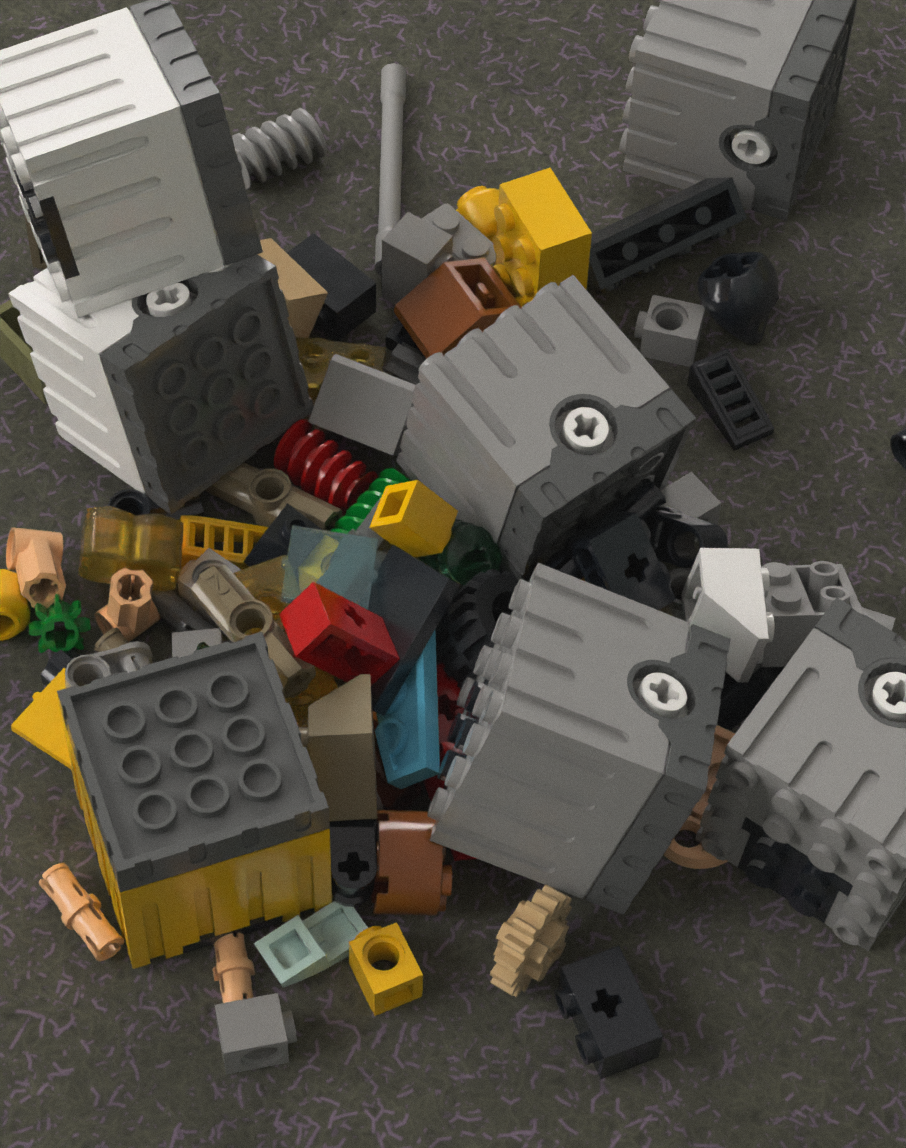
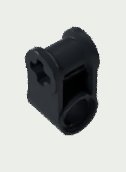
[644,505,728,568]
[329,819,377,907]

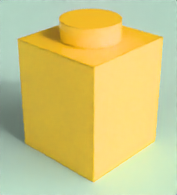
[369,480,458,557]

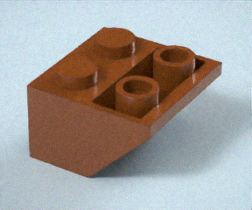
[394,258,522,359]

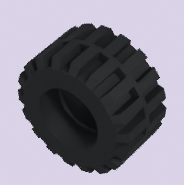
[435,569,526,689]

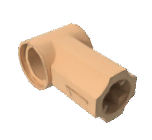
[6,527,66,608]
[94,567,160,642]

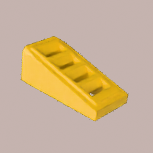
[179,515,268,573]

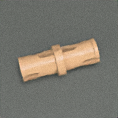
[39,863,124,961]
[212,933,255,1003]

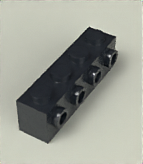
[586,177,747,294]

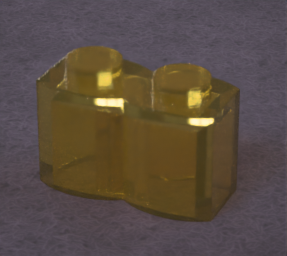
[78,506,184,591]

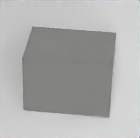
[308,354,416,456]

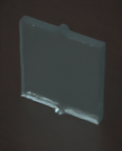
[281,525,378,610]

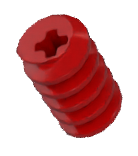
[274,419,378,516]

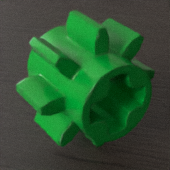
[29,594,91,653]

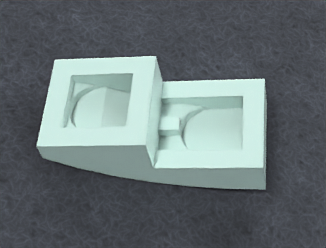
[254,900,368,987]

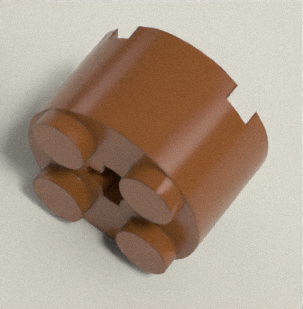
[371,810,452,916]

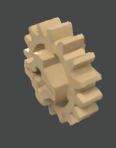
[490,884,572,997]

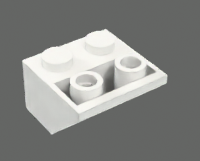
[681,548,775,682]

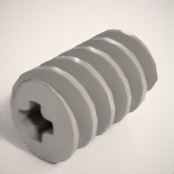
[232,108,327,189]

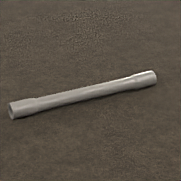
[375,63,407,275]

